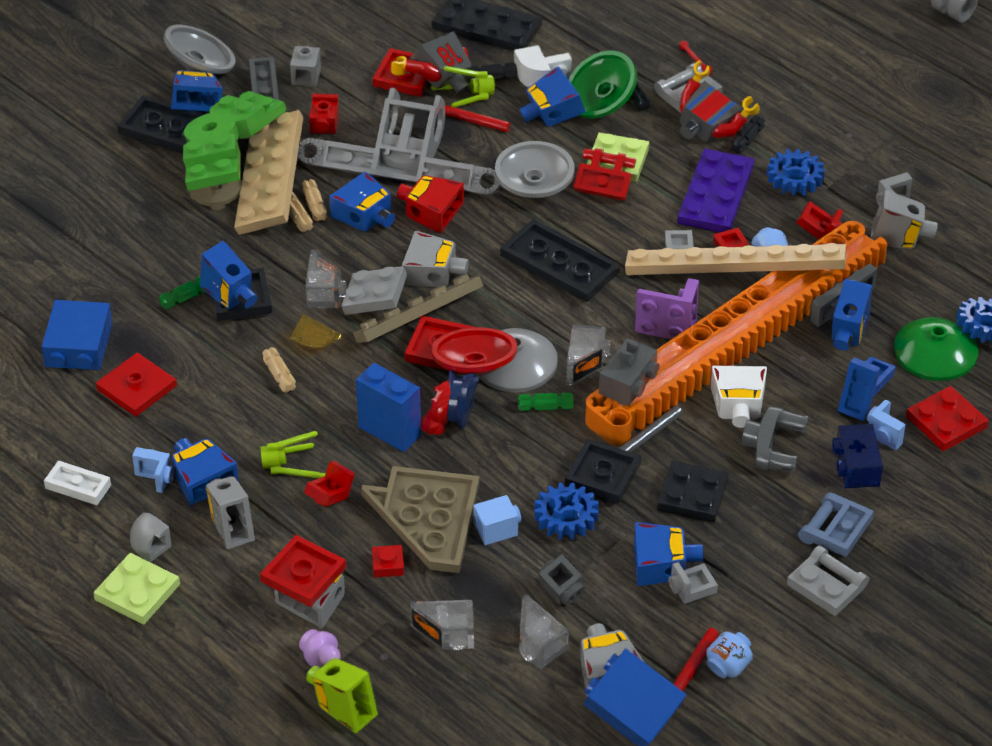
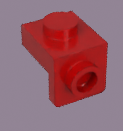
[796,201,843,240]
[304,461,355,507]

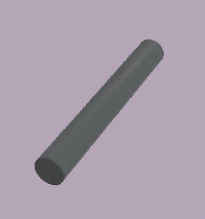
[619,405,683,453]

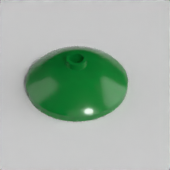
[568,51,637,118]
[893,317,979,381]

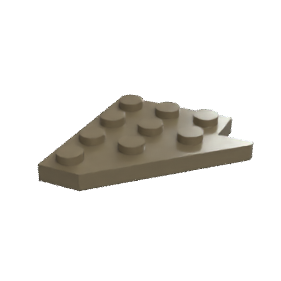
[362,466,480,573]

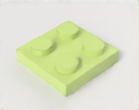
[587,133,649,183]
[93,553,180,625]

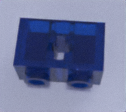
[832,424,883,488]

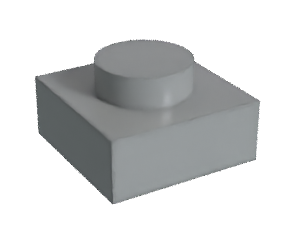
[665,230,694,249]

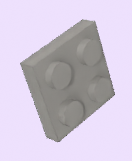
[341,266,407,315]

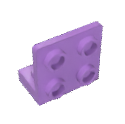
[635,278,699,339]

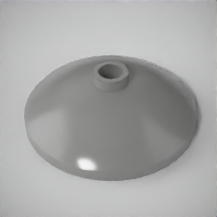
[164,25,235,75]
[495,141,574,198]
[479,328,558,393]

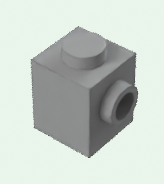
[290,46,321,87]

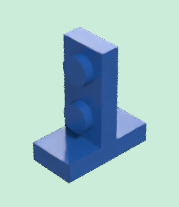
[838,356,896,421]

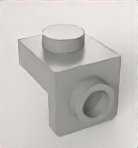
[876,172,912,205]
[669,562,718,604]

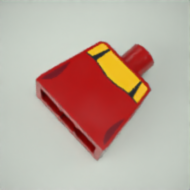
[397,175,464,233]

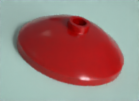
[432,327,517,376]

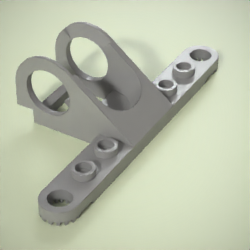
[298,88,501,196]

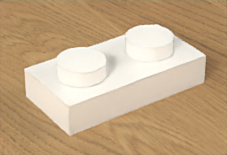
[44,461,111,505]

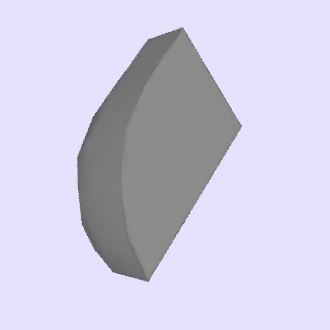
[130,512,172,562]

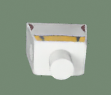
[711,366,767,428]

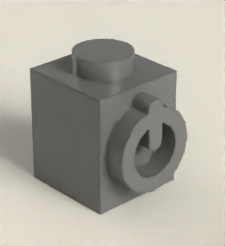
[539,554,585,606]

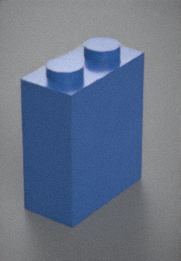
[41,300,113,370]
[356,363,422,452]
[584,648,687,746]

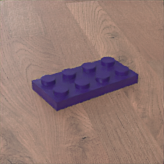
[677,149,755,233]

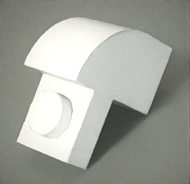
[514,45,572,87]

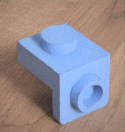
[867,399,905,450]
[132,447,175,493]

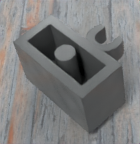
[599,338,659,406]

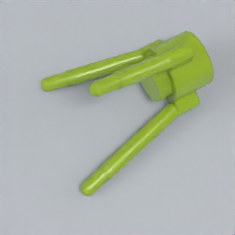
[431,66,494,108]
[261,431,326,479]

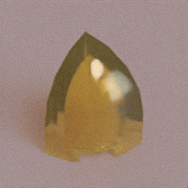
[290,314,341,349]

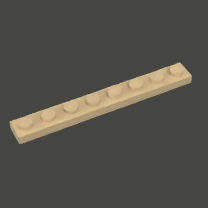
[625,243,847,275]

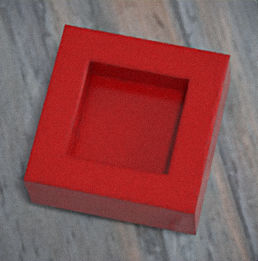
[713,228,750,248]
[372,545,404,578]

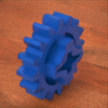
[767,149,825,196]
[956,297,992,343]
[534,483,599,540]

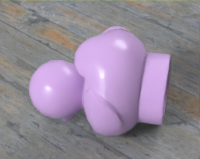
[299,629,340,667]

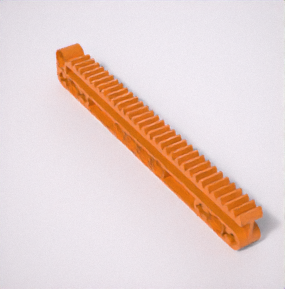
[585,221,887,446]

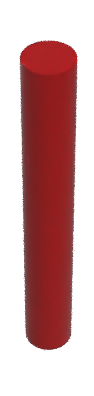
[445,105,510,132]
[673,627,719,691]

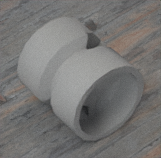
[931,0,978,22]

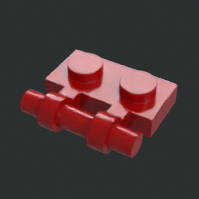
[574,148,636,201]

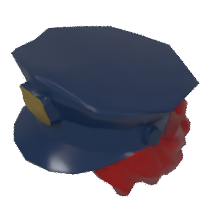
[421,370,479,435]

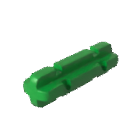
[159,276,205,309]
[518,392,574,411]

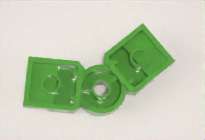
[183,91,287,191]

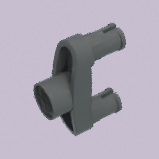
[741,406,809,474]

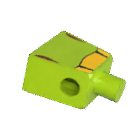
[306,658,378,733]

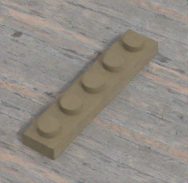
[353,274,483,343]

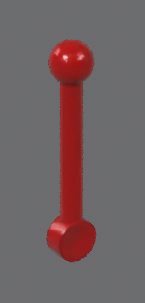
[679,41,712,76]

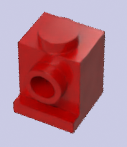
[309,93,339,134]

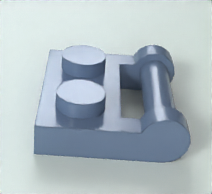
[798,493,874,557]

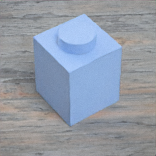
[474,495,521,545]

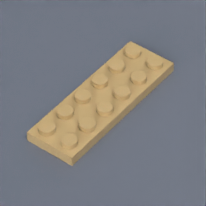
[234,110,303,235]

